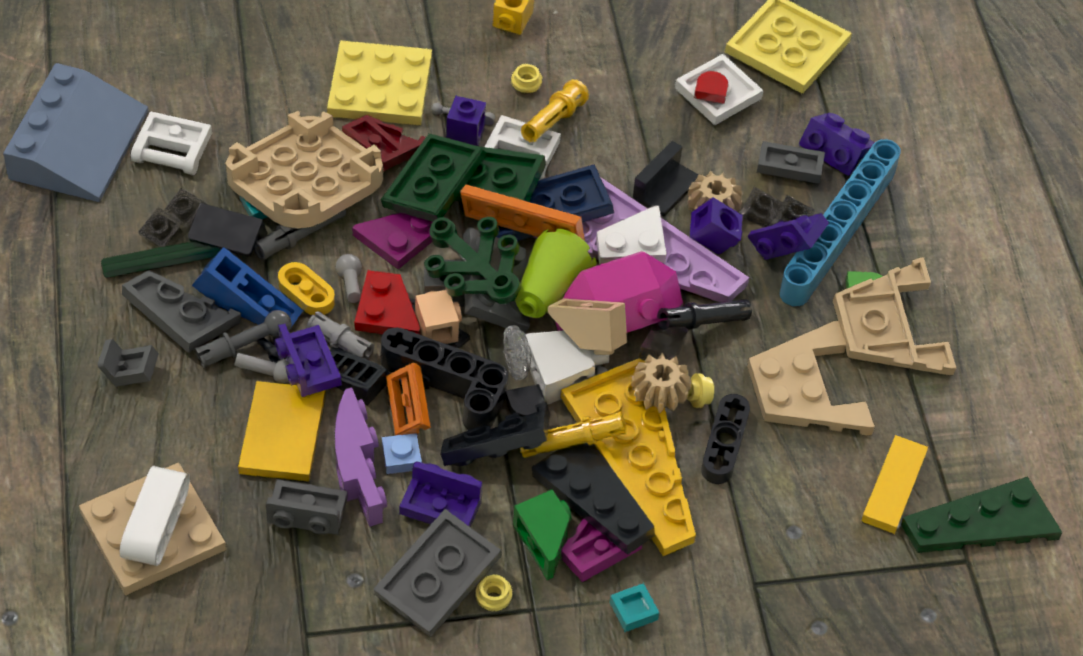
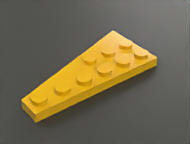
[560,354,696,556]

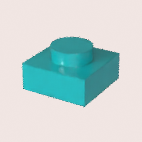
[609,583,660,632]

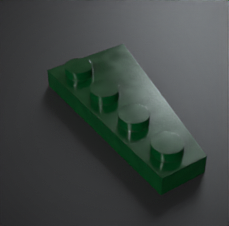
[901,476,1063,553]

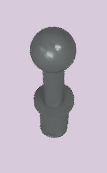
[195,310,292,369]

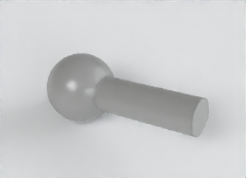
[335,254,362,303]
[234,353,290,385]

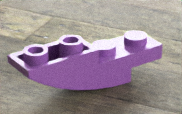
[335,388,387,527]

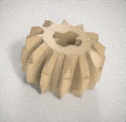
[688,171,742,213]
[631,353,691,413]

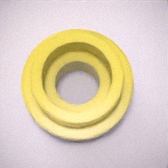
[511,64,542,93]
[687,373,714,408]
[475,575,512,611]

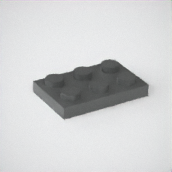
[463,227,530,334]
[373,509,502,637]

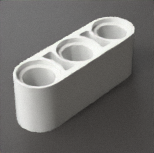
[120,466,190,566]

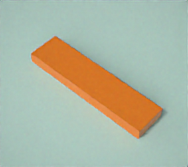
[460,185,585,241]

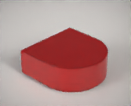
[694,71,728,104]

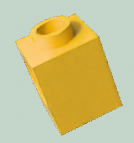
[493,0,534,35]

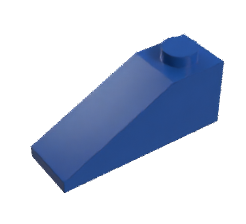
[192,247,303,327]

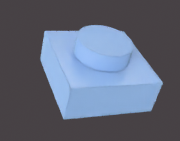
[382,433,422,474]

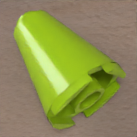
[515,228,597,318]

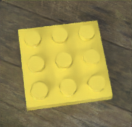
[725,0,852,94]
[327,41,432,125]

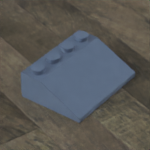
[3,63,148,202]

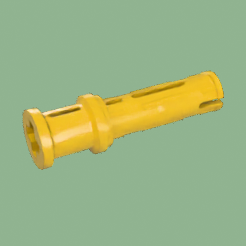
[521,79,589,143]

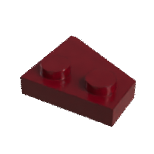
[342,115,426,171]

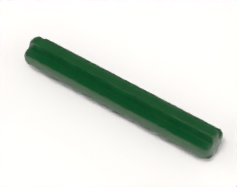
[101,241,232,278]

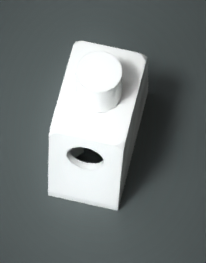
[524,330,609,405]

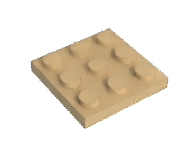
[79,462,226,595]

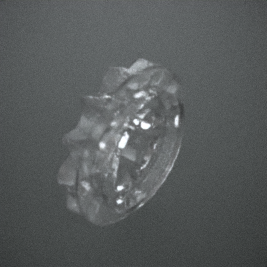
[503,325,531,380]

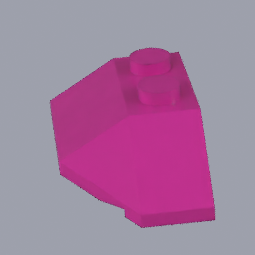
[555,251,683,333]

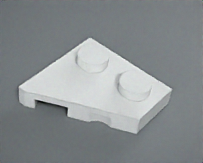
[596,206,667,265]

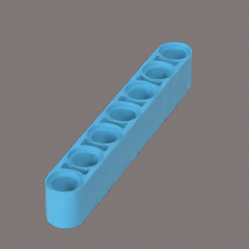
[780,139,901,306]

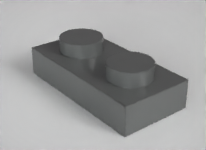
[756,141,825,184]

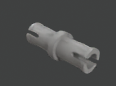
[307,311,374,359]

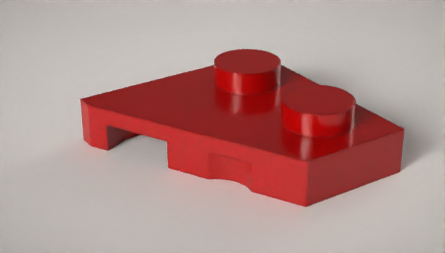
[354,270,420,335]

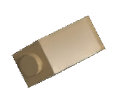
[548,299,627,355]

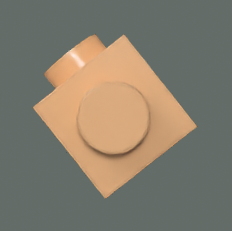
[415,290,462,344]

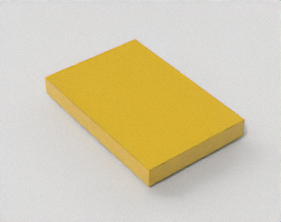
[238,381,326,482]

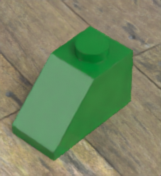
[513,489,572,580]

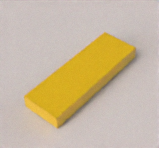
[861,435,928,534]

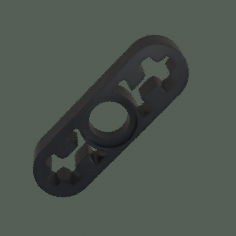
[701,394,750,484]

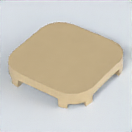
[225,111,383,229]

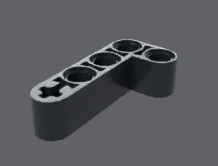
[380,327,509,430]

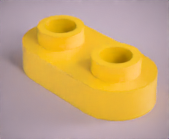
[278,262,335,315]

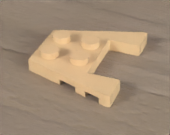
[833,257,956,375]
[747,321,875,435]

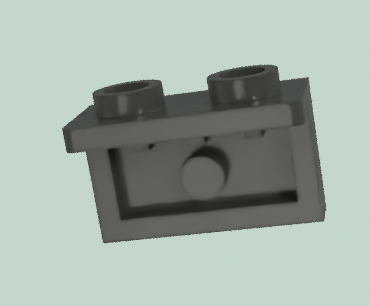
[266,479,348,535]

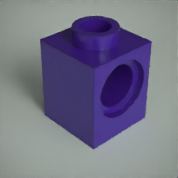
[446,95,486,146]
[690,197,743,255]

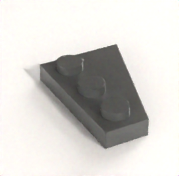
[122,270,241,353]

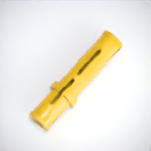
[520,412,627,458]

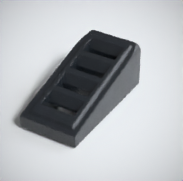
[330,347,388,406]

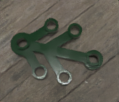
[424,217,520,304]

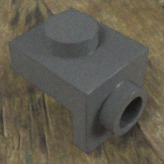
[98,339,159,387]

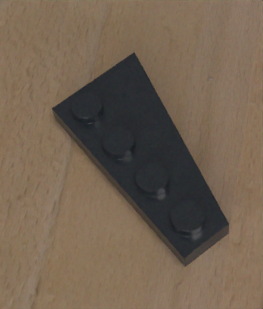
[532,443,655,555]

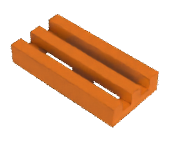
[386,363,431,436]

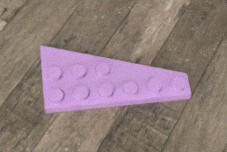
[534,178,749,303]

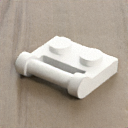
[131,111,212,175]
[485,115,561,180]

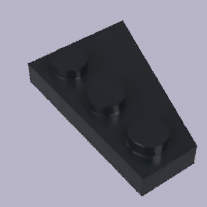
[440,401,550,466]

